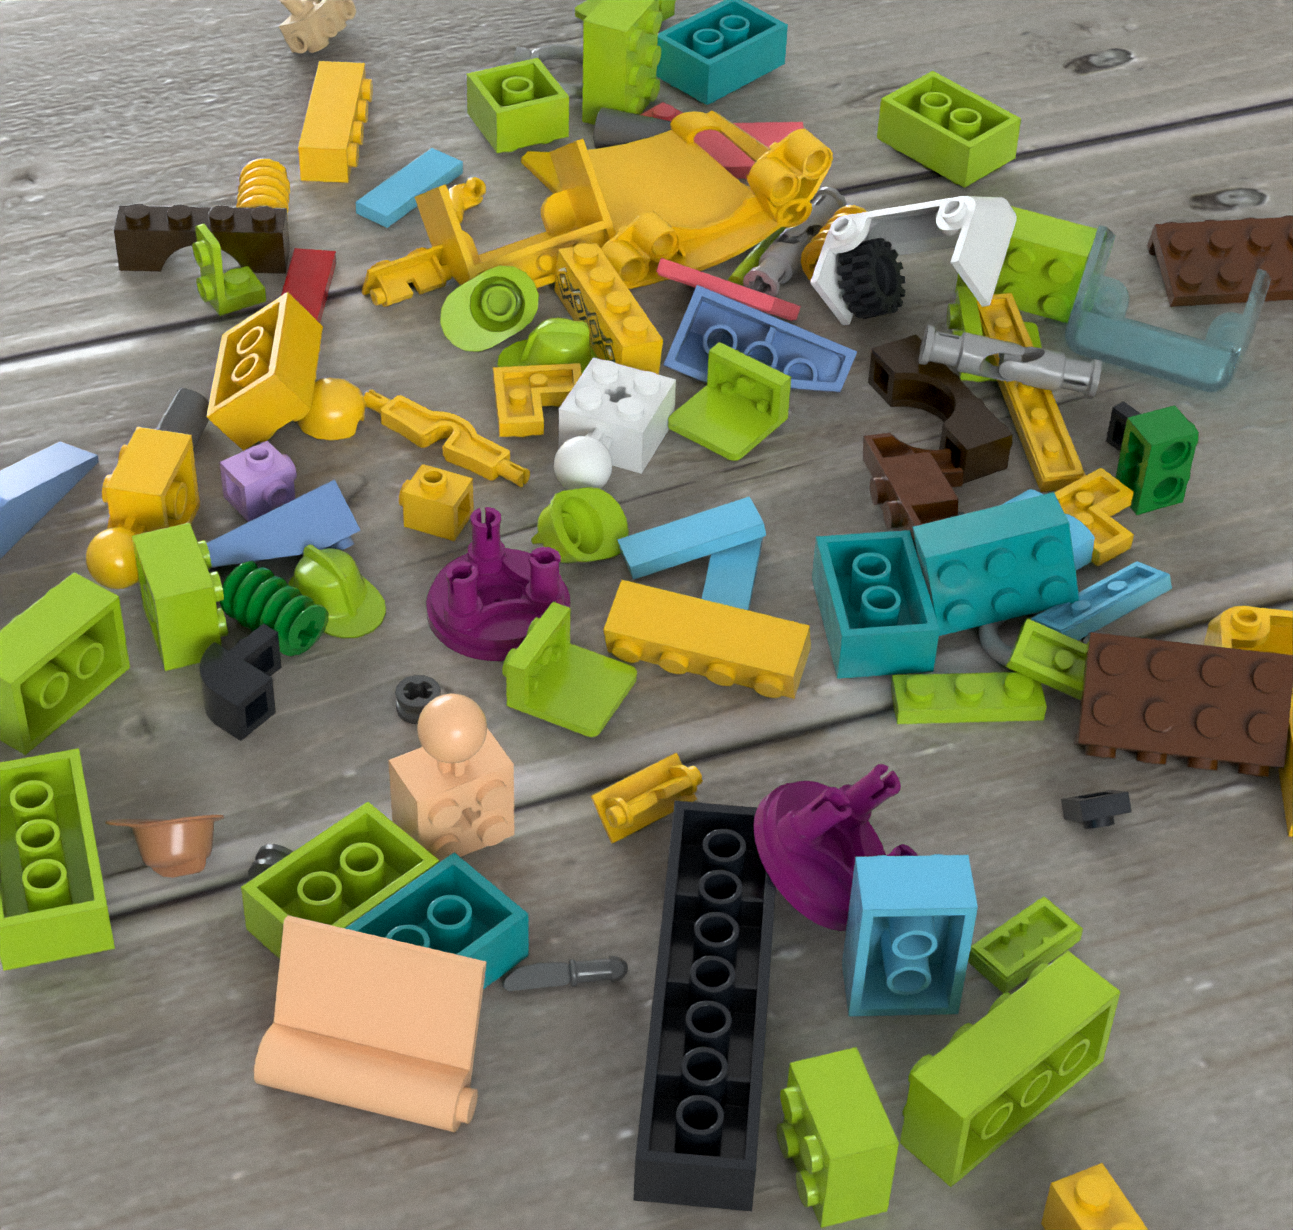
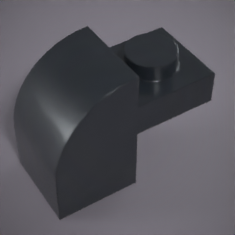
[199,624,282,741]

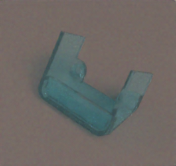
[1065,225,1271,393]

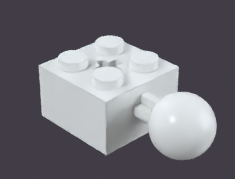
[554,357,676,490]

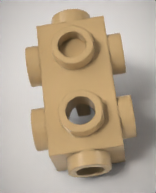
[279,0,356,53]

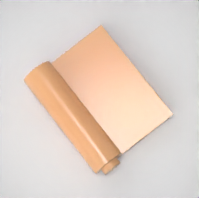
[254,915,487,1133]

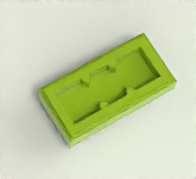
[968,896,1083,994]

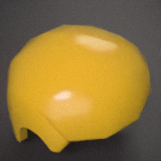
[297,377,366,441]

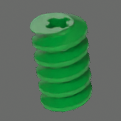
[220,560,329,656]

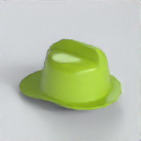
[440,265,539,352]
[497,317,598,373]
[531,487,629,564]
[288,544,386,638]

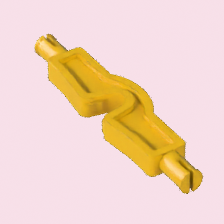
[363,389,530,487]

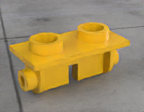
[362,244,452,307]
[591,753,703,843]

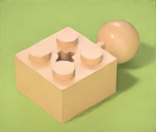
[389,693,515,862]

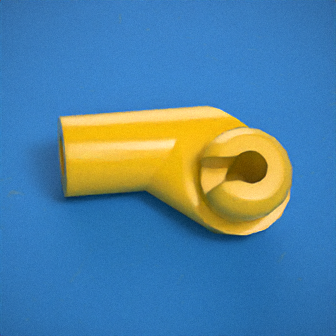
[448,177,486,224]

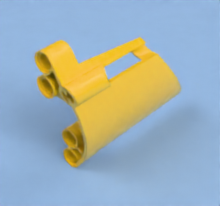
[521,110,833,289]

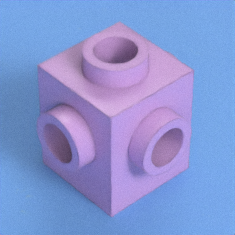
[220,441,297,522]

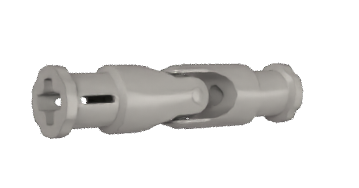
[743,187,847,297]
[919,325,1102,399]

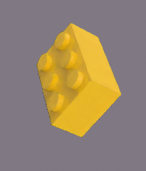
[206,292,323,451]

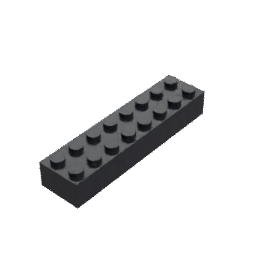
[633,801,776,1212]

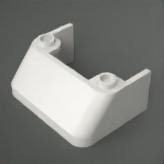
[810,196,1017,325]

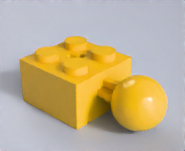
[86,427,200,589]

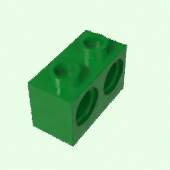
[1115,405,1199,515]

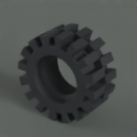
[837,238,905,319]

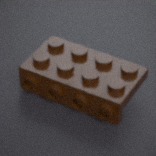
[1147,215,1293,307]
[1074,632,1293,777]

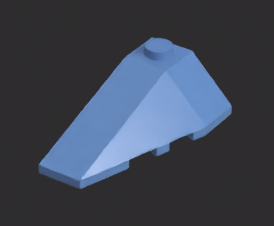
[663,285,857,392]
[0,441,99,559]
[207,479,361,568]

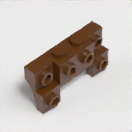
[863,433,963,553]

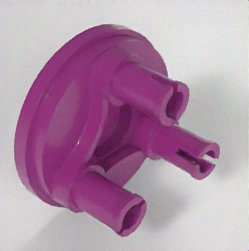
[426,507,571,661]
[754,764,918,931]

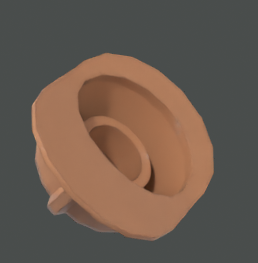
[105,815,224,878]

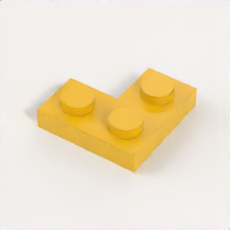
[493,363,582,437]
[1054,468,1134,566]

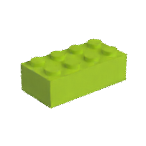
[0,748,115,971]
[900,951,1121,1187]

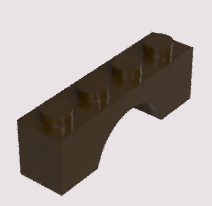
[114,204,290,274]
[868,334,1013,484]

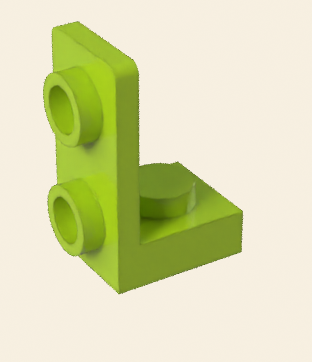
[192,224,266,316]

